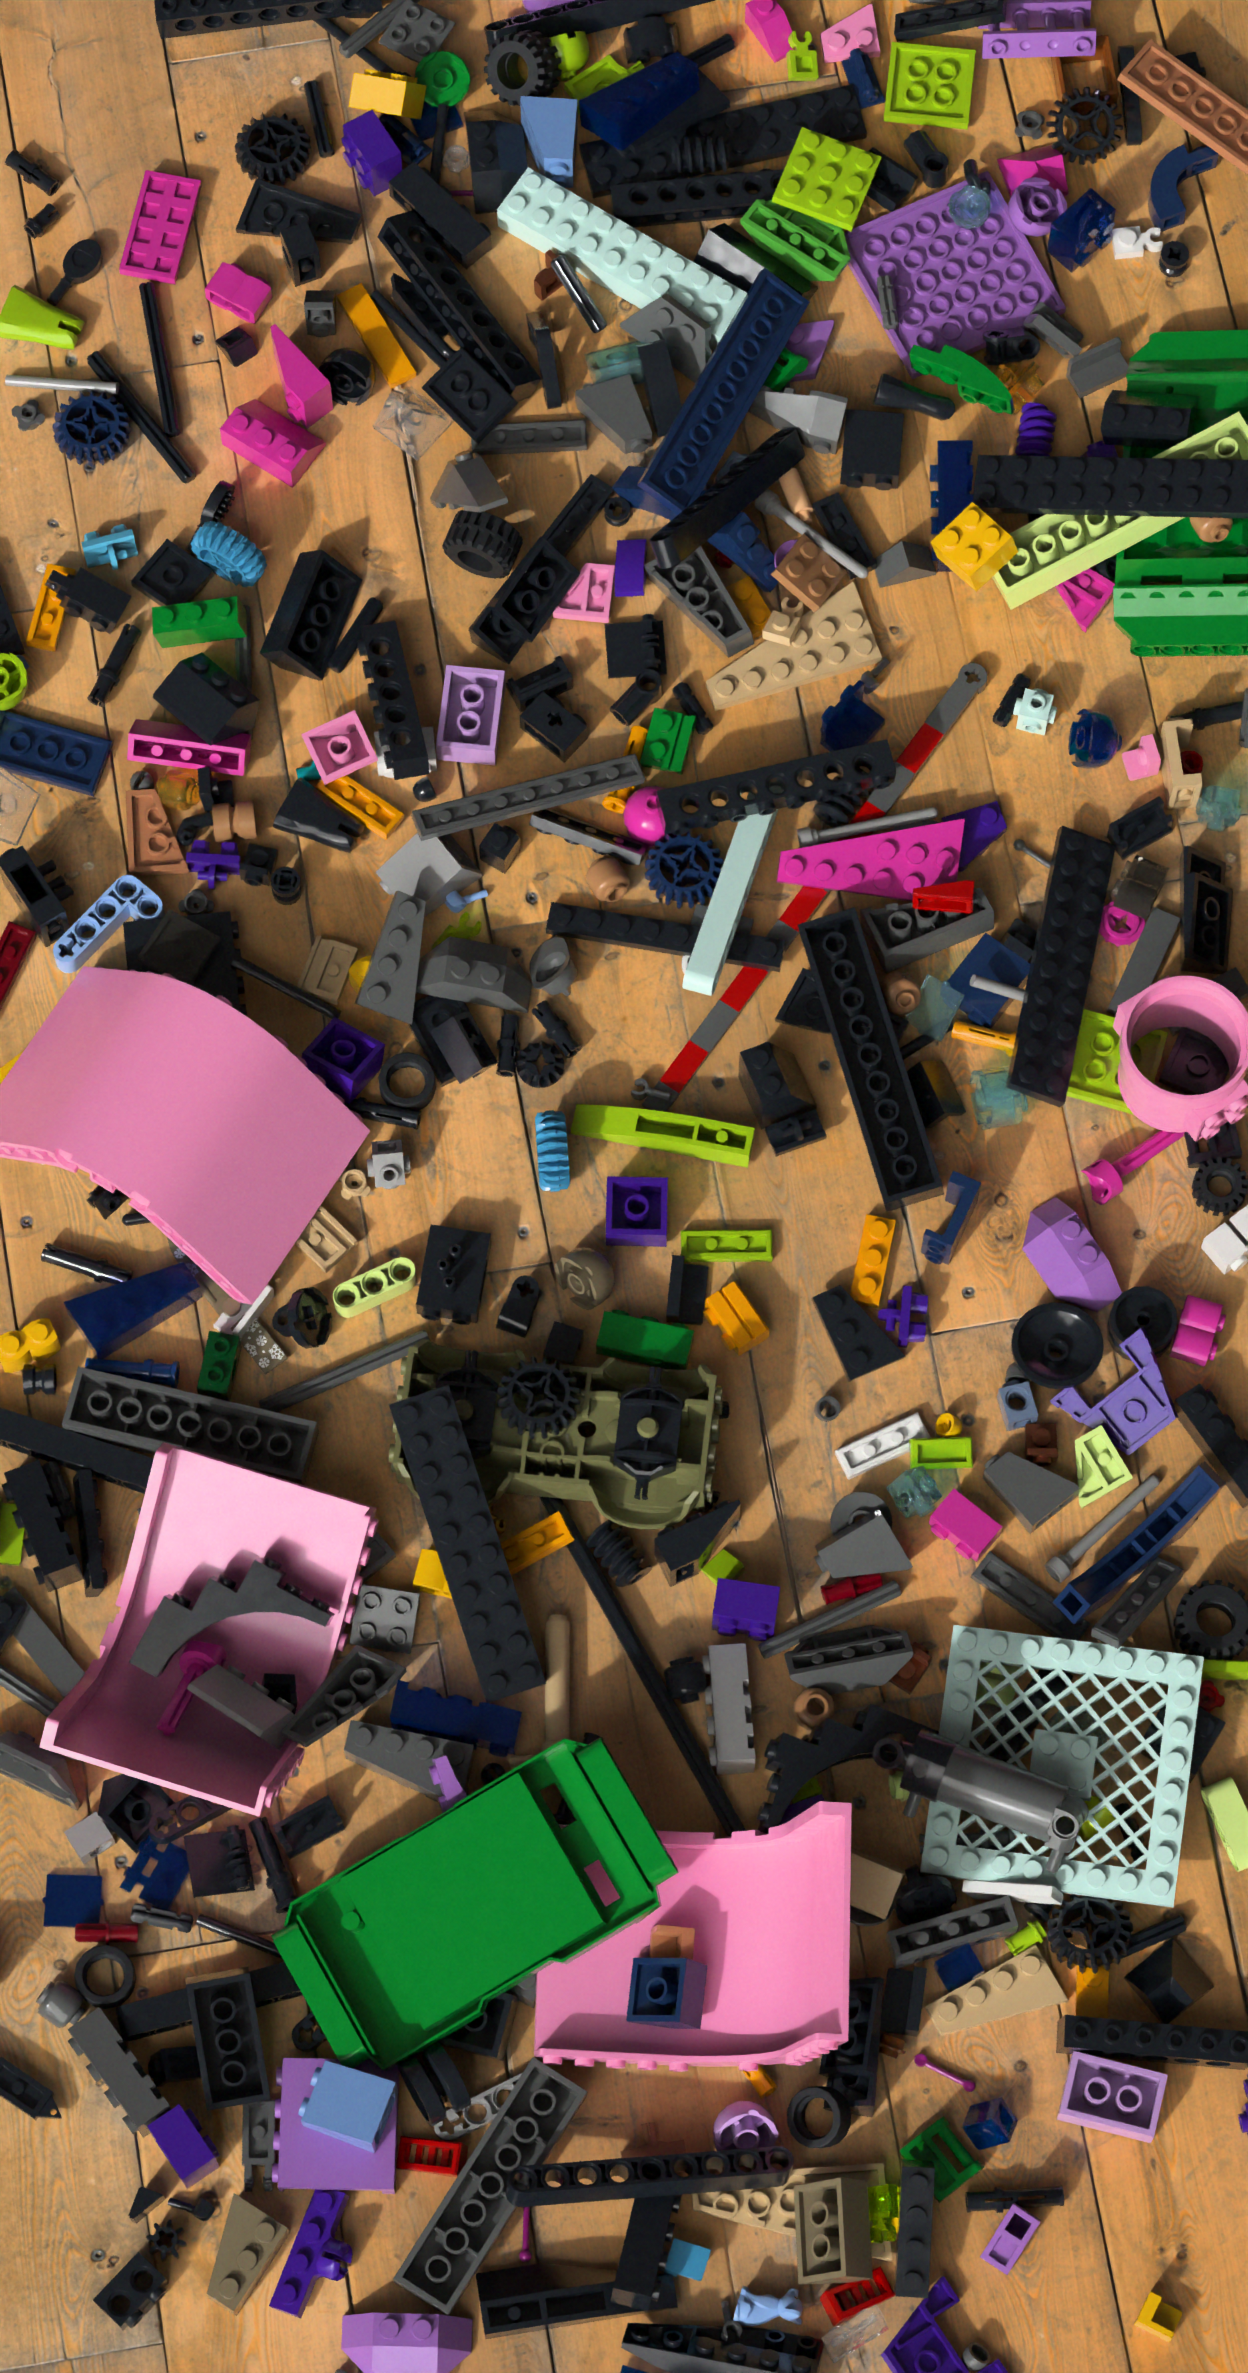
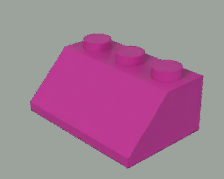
[220,399,326,488]

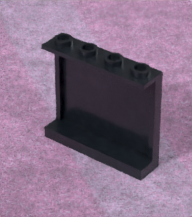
[123,911,247,1016]

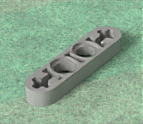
[434,2073,522,2142]

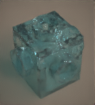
[1196,785,1241,832]
[886,1466,942,1518]

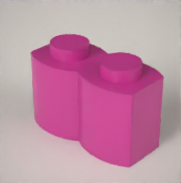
[205,262,272,324]
[1169,1295,1226,1367]

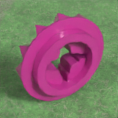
[1099,900,1145,947]

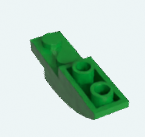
[909,344,1014,415]

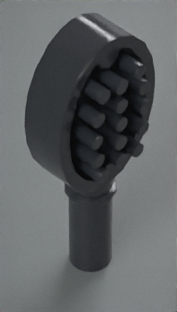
[47,239,102,306]
[186,480,235,555]

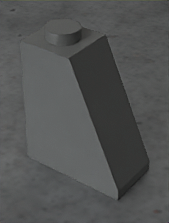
[575,374,652,454]
[982,1452,1080,1534]
[814,1509,913,1578]

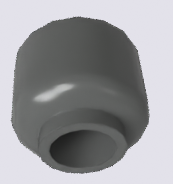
[36,1980,85,2028]

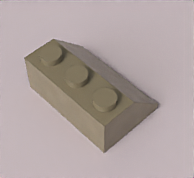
[794,2177,873,2285]

